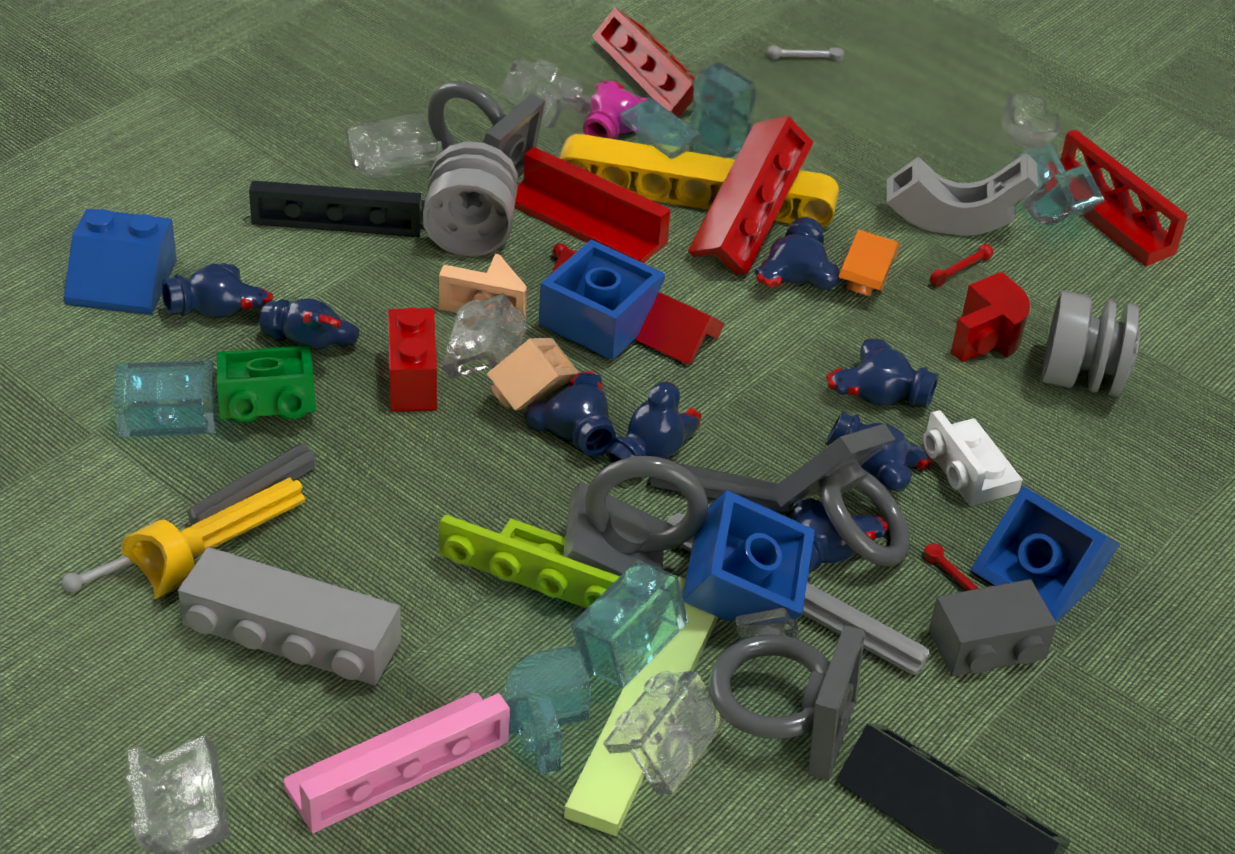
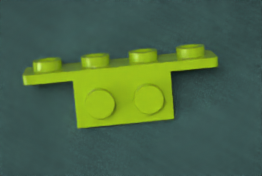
[439,515,630,621]

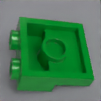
[217,345,316,423]

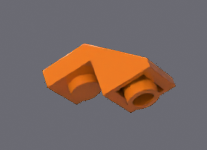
[839,229,901,296]

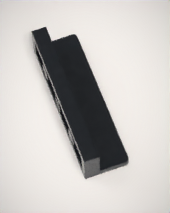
[249,180,425,237]
[837,723,1071,854]

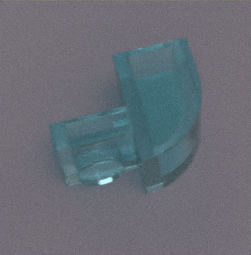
[1012,143,1105,225]
[504,645,591,774]

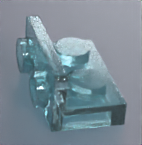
[621,97,703,159]

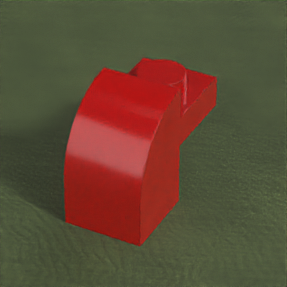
[951,271,1030,362]

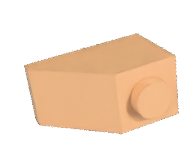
[487,338,579,411]

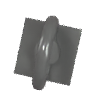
[428,81,545,177]
[770,424,910,567]
[563,456,708,604]
[709,625,865,780]

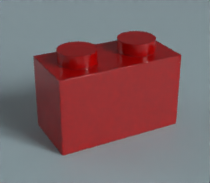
[388,307,437,411]

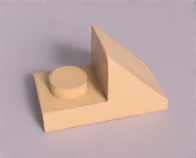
[439,254,527,326]

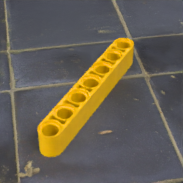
[559,134,839,227]

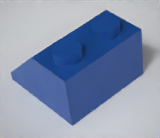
[64,208,177,315]
[539,240,665,360]
[970,486,1120,623]
[682,490,815,621]

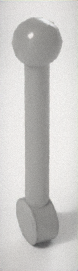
[767,45,844,62]
[62,556,135,593]

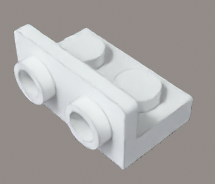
[923,410,1023,506]

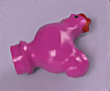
[583,80,661,140]

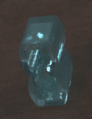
[690,62,756,158]

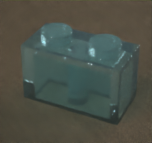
[113,360,216,437]
[571,560,688,688]

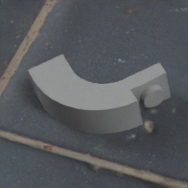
[886,153,1039,236]

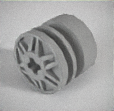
[423,141,518,257]
[1041,290,1140,397]

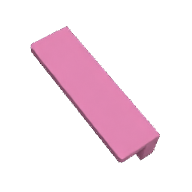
[283,693,510,834]

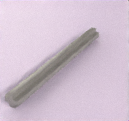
[665,513,930,675]

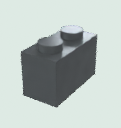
[928,579,1057,677]

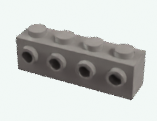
[178,547,401,686]

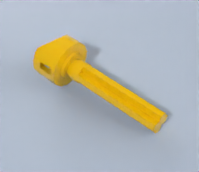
[121,477,306,599]

